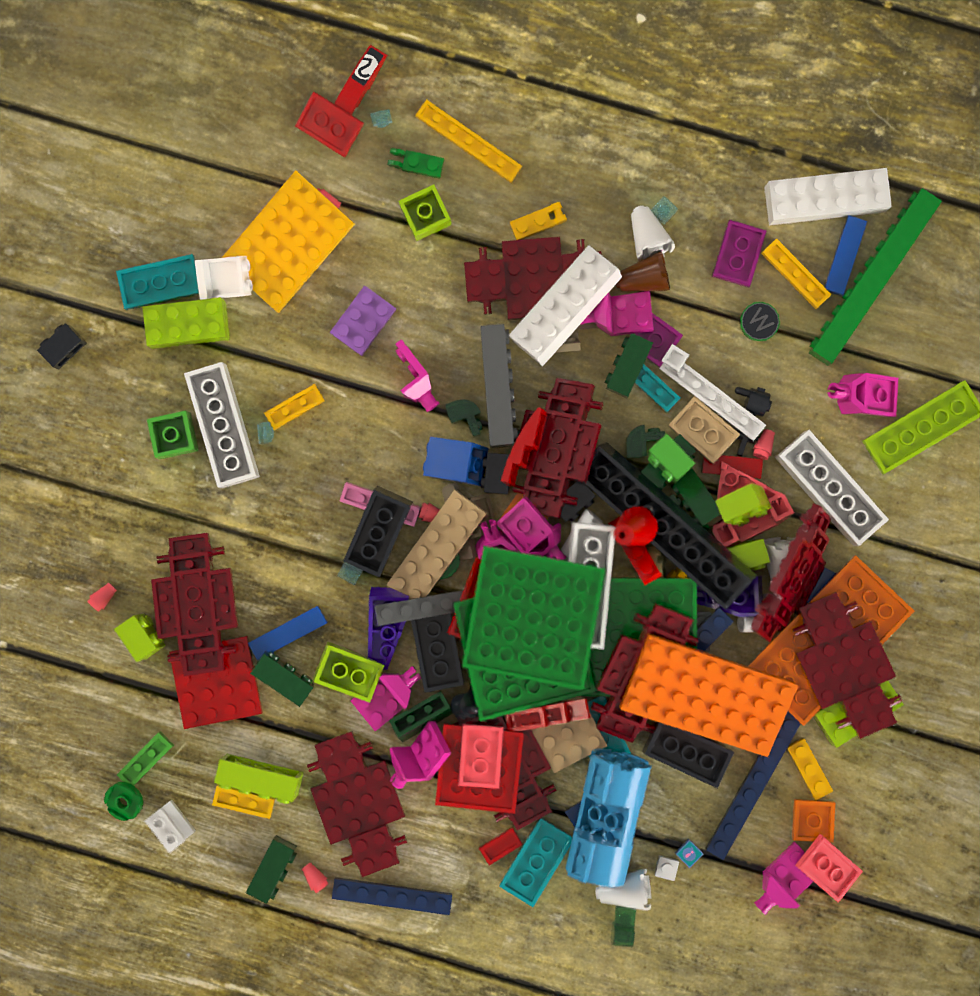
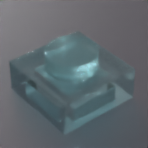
[370,109,392,128]
[651,196,678,225]
[257,422,274,444]
[337,562,363,585]

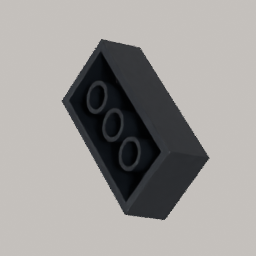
[343,486,413,577]
[411,613,464,693]
[642,721,734,789]

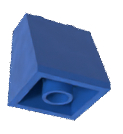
[423,437,489,486]

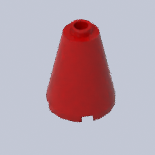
[614,506,658,546]

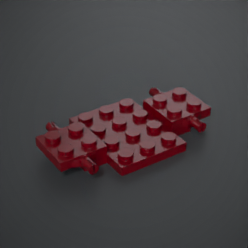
[464,237,602,320]
[512,378,603,519]
[750,503,831,642]
[151,533,238,676]
[793,592,903,739]
[591,603,699,743]
[454,716,557,830]
[307,731,408,877]

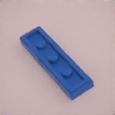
[824,215,867,296]
[248,605,328,660]

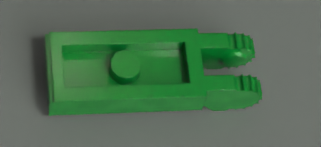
[387,148,444,179]

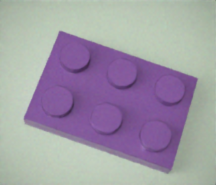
[330,285,397,356]

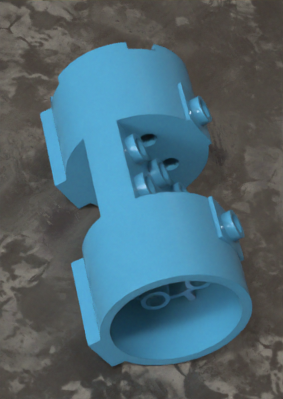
[566,748,651,887]

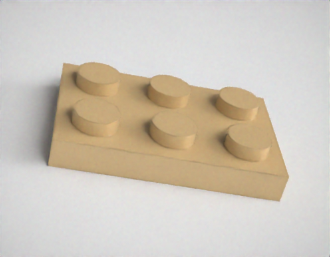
[668,396,740,465]

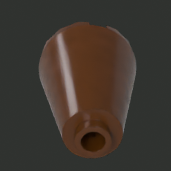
[616,252,670,292]

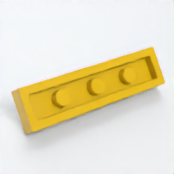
[761,238,832,309]

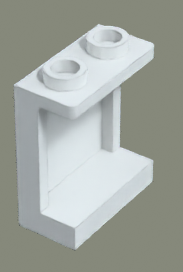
[195,256,253,300]
[145,800,196,853]

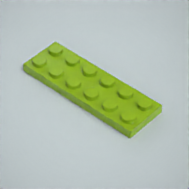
[862,380,980,475]

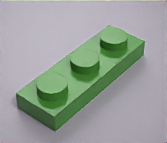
[117,731,174,785]

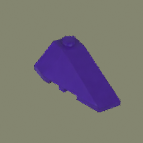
[697,576,763,617]
[368,587,409,670]

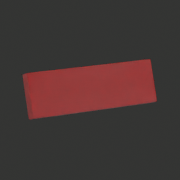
[701,455,763,479]

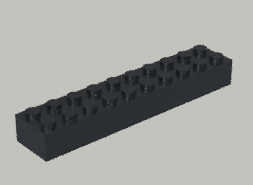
[585,442,757,610]

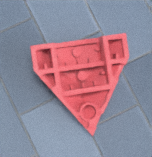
[713,462,794,548]

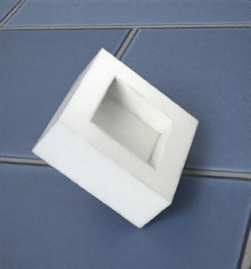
[662,344,689,372]
[654,855,679,881]

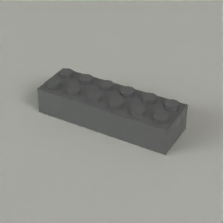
[481,324,518,448]

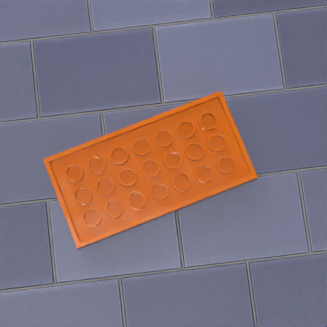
[748,555,914,726]
[619,634,799,757]

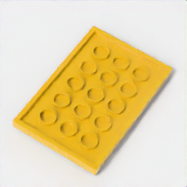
[222,170,355,313]

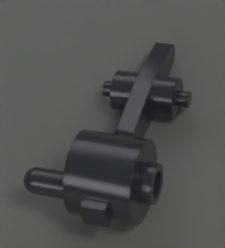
[735,387,772,457]
[451,685,478,721]

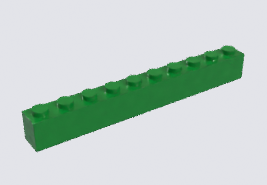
[808,188,942,366]

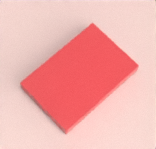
[459,724,503,789]
[795,834,863,903]

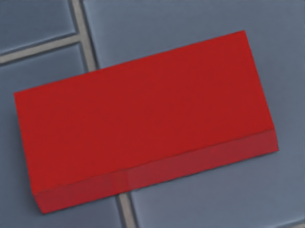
[479,827,523,866]

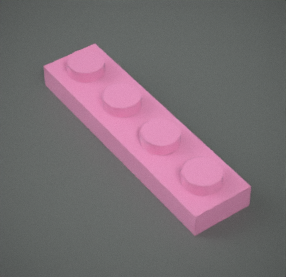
[340,482,421,527]

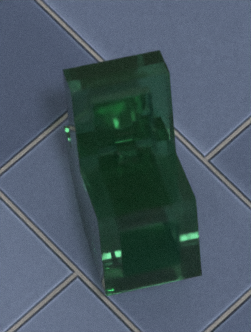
[445,399,483,438]
[625,425,665,459]
[611,906,636,948]

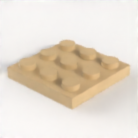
[531,696,607,773]

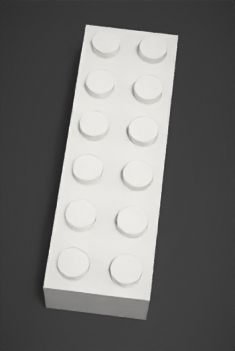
[765,168,892,225]
[509,245,622,366]
[184,362,260,488]
[775,430,889,546]
[568,522,615,649]

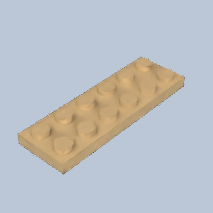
[387,490,487,600]

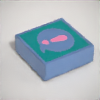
[675,839,703,868]

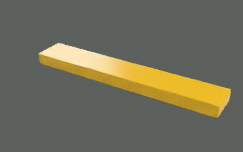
[415,99,522,183]

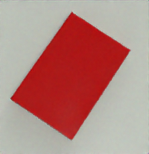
[295,91,364,157]

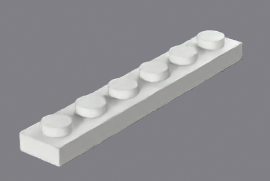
[659,363,766,441]

